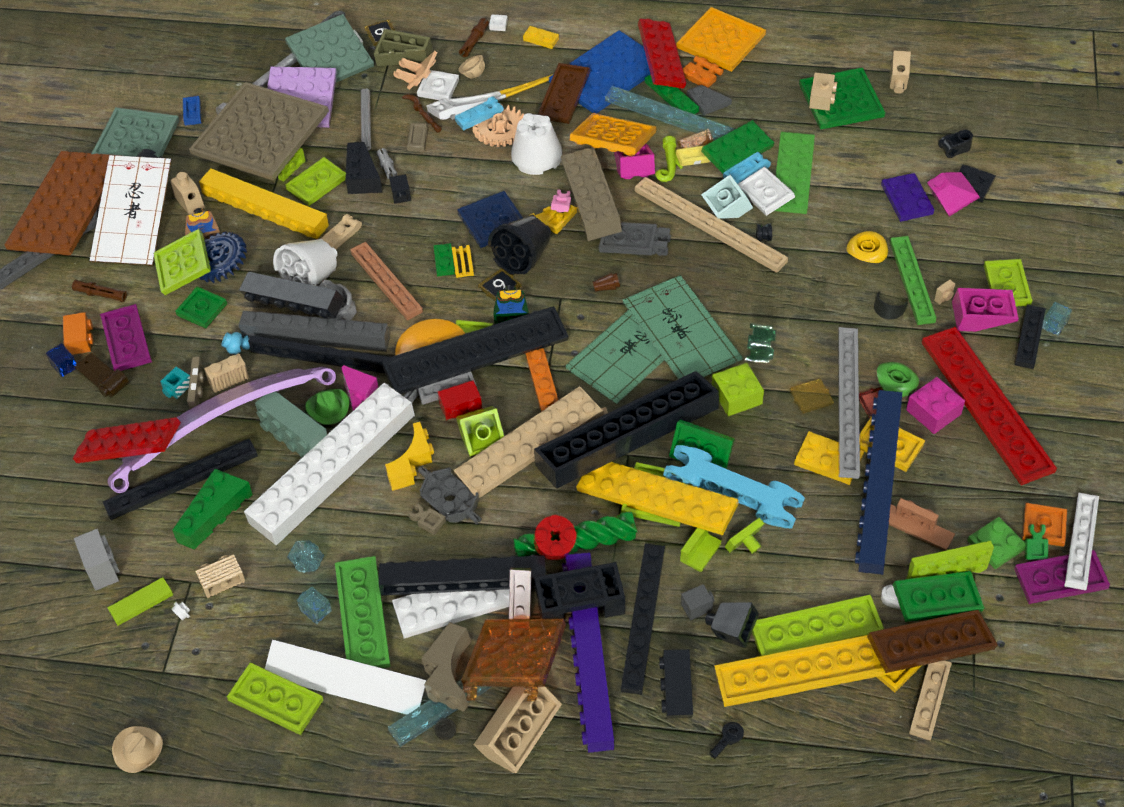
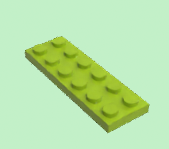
[752,595,884,656]

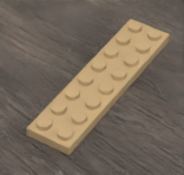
[453,386,603,498]

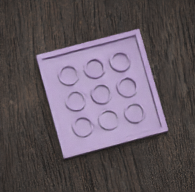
[267,67,337,128]

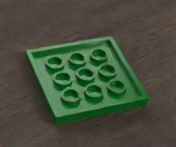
[799,68,885,130]

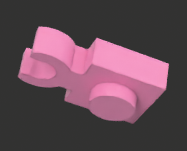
[551,190,571,212]

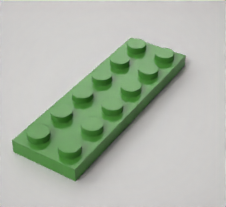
[775,132,815,214]
[335,556,391,669]

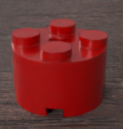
[533,515,577,560]

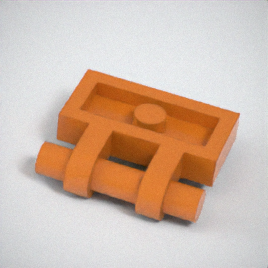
[683,56,723,88]

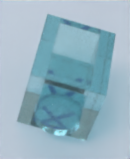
[1042,302,1072,336]
[297,586,332,624]

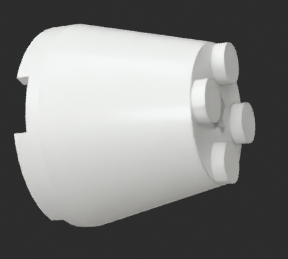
[511,113,562,175]
[273,239,337,286]

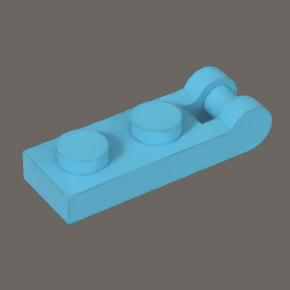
[455,96,504,131]
[723,152,771,184]

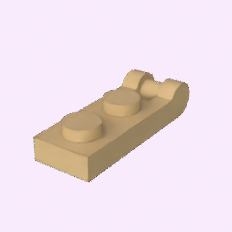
[320,214,362,249]

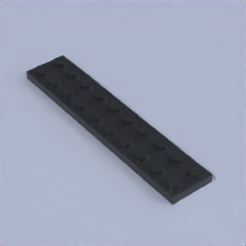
[381,306,569,394]

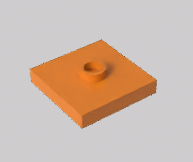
[1022,503,1067,547]

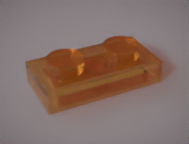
[677,129,713,149]

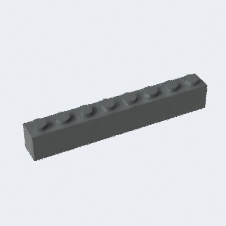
[239,311,390,352]

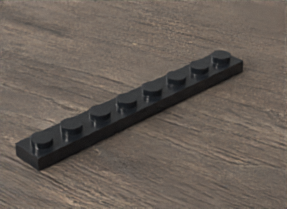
[248,335,390,374]
[103,438,258,520]
[621,543,665,695]

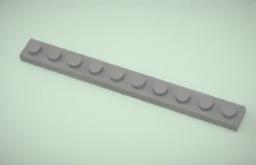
[838,327,860,479]

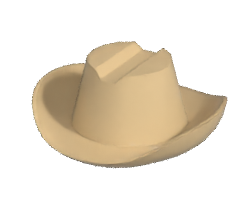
[112,726,163,773]

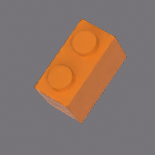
[63,312,93,355]

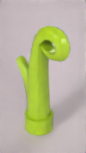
[655,136,683,182]

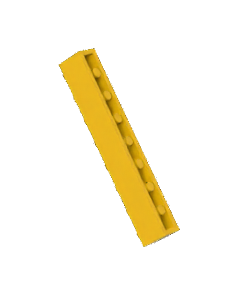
[199,169,329,239]

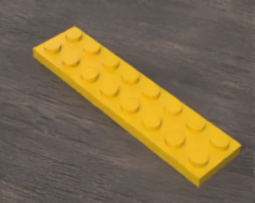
[576,462,739,535]
[714,635,894,707]

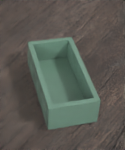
[255,391,327,458]

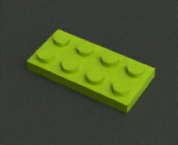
[906,541,994,579]
[227,663,323,735]

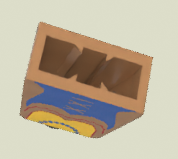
[185,208,220,242]

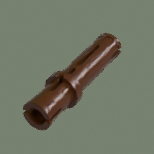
[459,18,489,57]
[72,279,127,302]

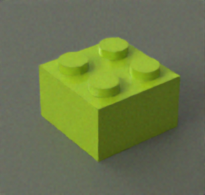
[712,363,764,416]

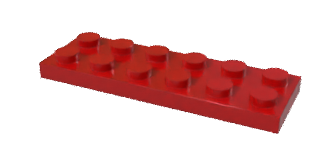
[638,18,686,89]
[73,417,181,463]

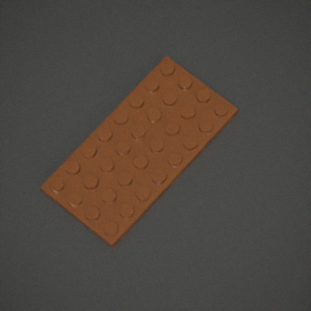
[4,151,122,255]

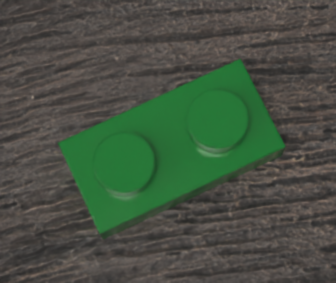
[433,243,455,277]

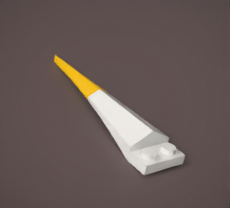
[427,74,553,120]

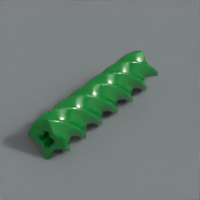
[513,512,638,557]

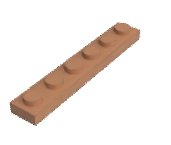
[350,242,423,321]

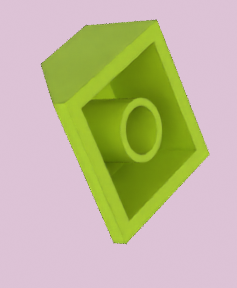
[456,406,504,456]

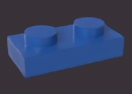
[183,96,201,126]

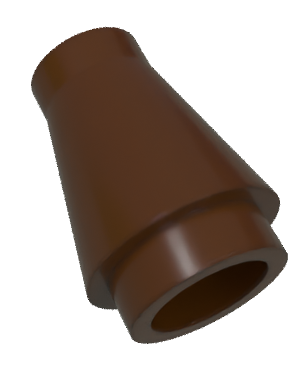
[592,272,620,292]

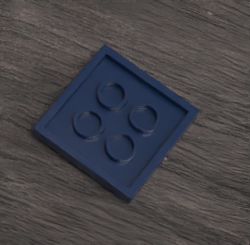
[457,191,523,248]

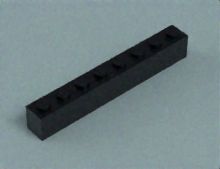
[378,555,546,596]

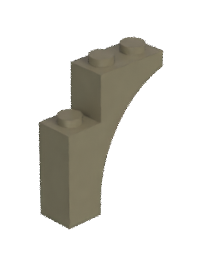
[421,622,471,712]

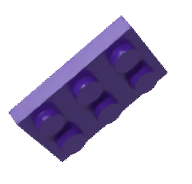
[881,173,934,222]

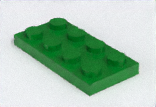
[701,120,775,174]
[892,571,985,622]

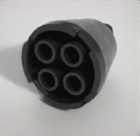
[488,215,551,275]

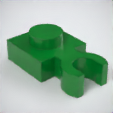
[1025,524,1048,560]

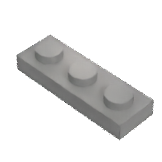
[417,372,476,405]

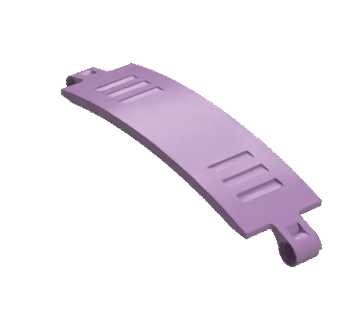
[108,367,336,493]

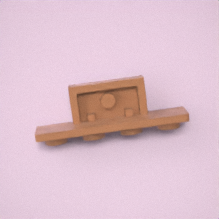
[889,498,955,551]

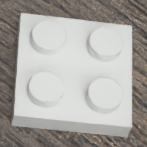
[417,70,459,100]

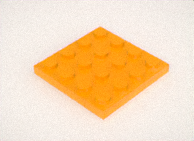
[676,7,766,72]
[570,113,656,156]

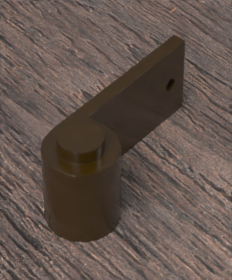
[74,353,129,398]

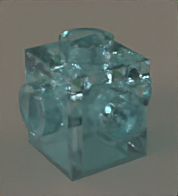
[287,540,324,573]

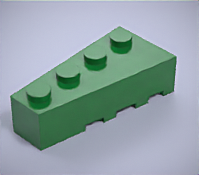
[172,469,253,550]

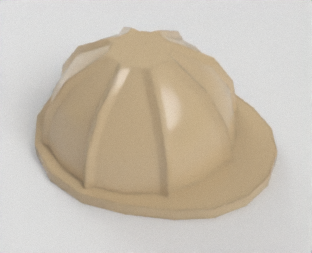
[459,55,485,78]

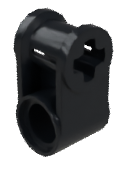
[938,130,973,158]

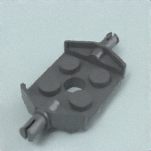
[418,465,482,524]

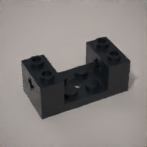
[534,562,625,630]

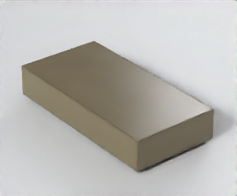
[407,123,428,152]

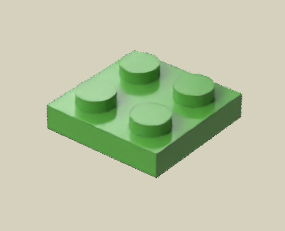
[967,517,1025,569]

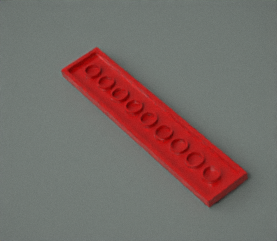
[922,327,1057,486]

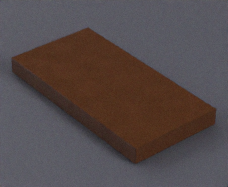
[537,63,590,124]

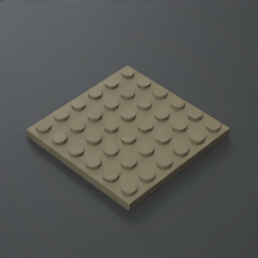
[189,82,329,181]

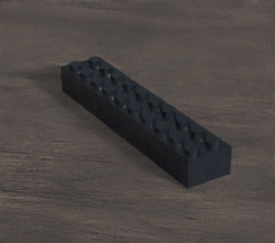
[534,371,719,489]

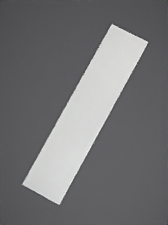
[265,640,426,717]

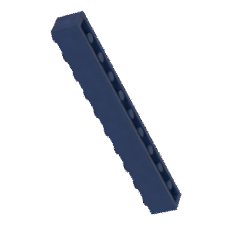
[855,390,903,575]

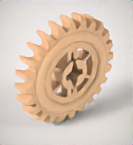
[472,104,524,147]

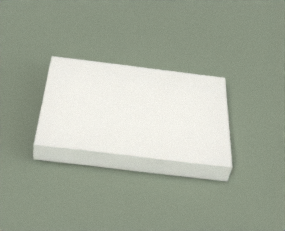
[738,167,795,216]

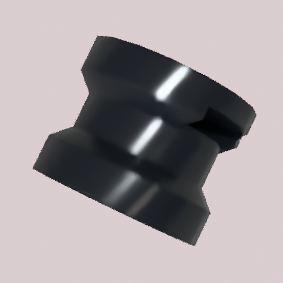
[756,223,772,242]

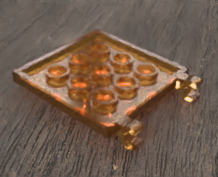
[461,619,566,701]

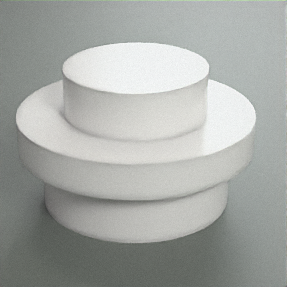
[171,602,190,620]

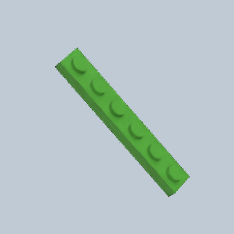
[890,236,936,325]

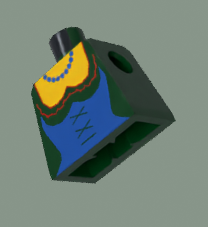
[493,285,529,325]

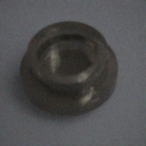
[434,718,456,740]

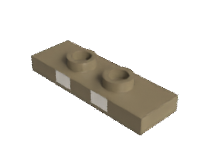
[187,357,205,409]

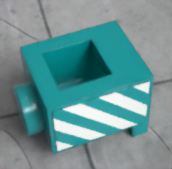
[160,367,190,399]

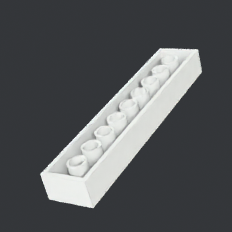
[244,383,415,545]

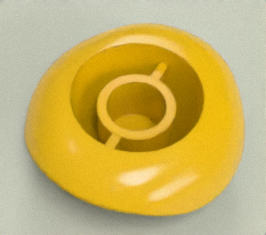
[846,231,888,263]

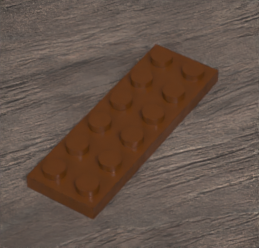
[867,610,998,673]

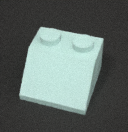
[701,175,753,218]

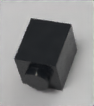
[389,174,411,204]

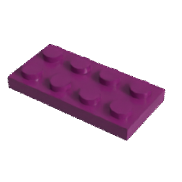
[100,304,152,371]
[1014,550,1110,604]

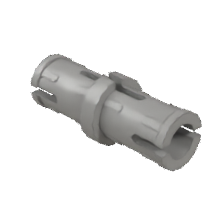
[376,148,397,179]

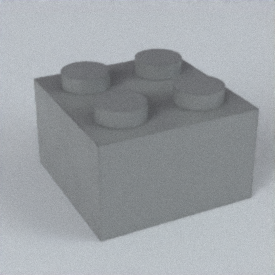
[74,529,120,591]

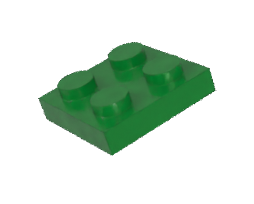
[175,287,227,329]

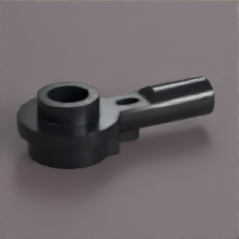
[709,722,744,759]

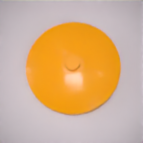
[395,319,465,356]

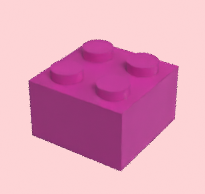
[906,377,965,434]

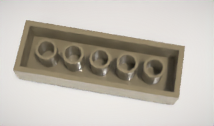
[560,147,622,241]

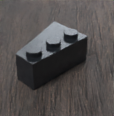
[345,142,382,194]
[659,649,693,719]

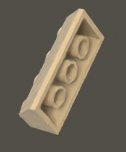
[474,676,562,773]

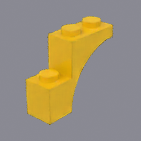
[385,422,434,491]

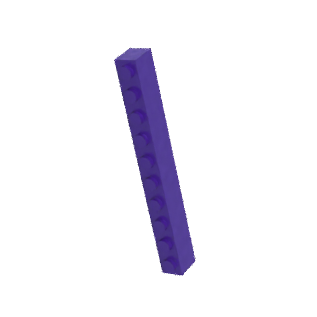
[562,553,614,753]

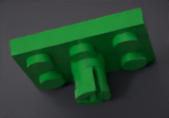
[669,420,735,469]

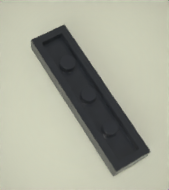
[1015,304,1046,369]

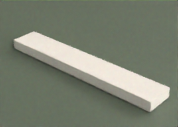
[1065,493,1099,590]

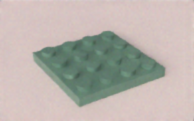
[285,14,374,83]
[91,107,180,158]

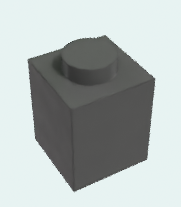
[681,584,715,621]

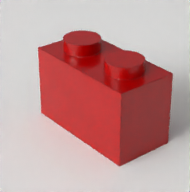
[437,380,482,420]

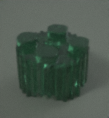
[746,323,776,363]

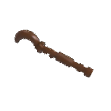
[402,94,442,133]

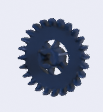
[199,232,247,283]

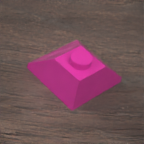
[927,172,980,217]

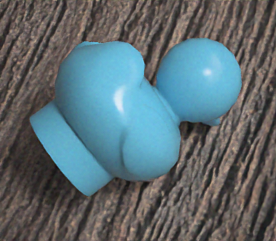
[221,332,250,354]

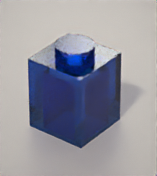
[46,343,76,377]

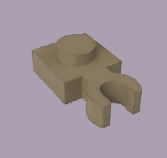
[408,504,446,535]

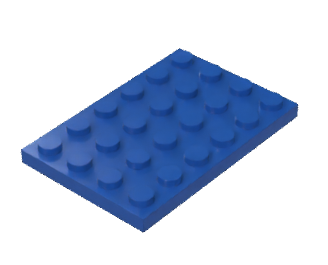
[549,30,651,114]

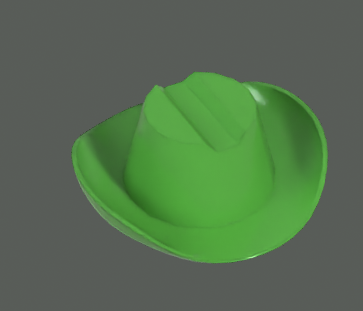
[877,362,919,397]
[305,389,349,425]

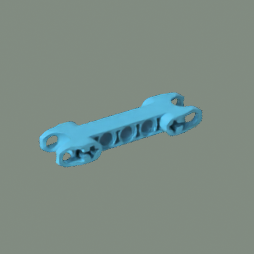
[663,445,805,528]

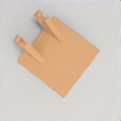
[393,51,437,90]

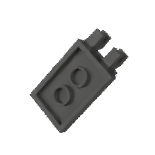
[599,222,671,255]

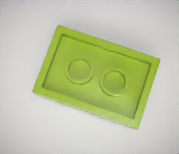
[285,157,346,206]
[984,259,1032,306]

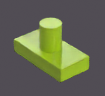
[725,518,764,554]

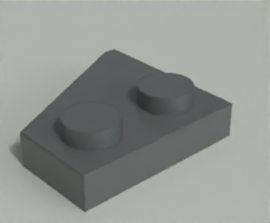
[687,85,732,116]

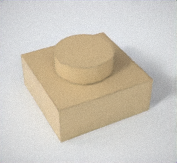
[934,280,955,305]

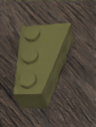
[374,29,433,66]

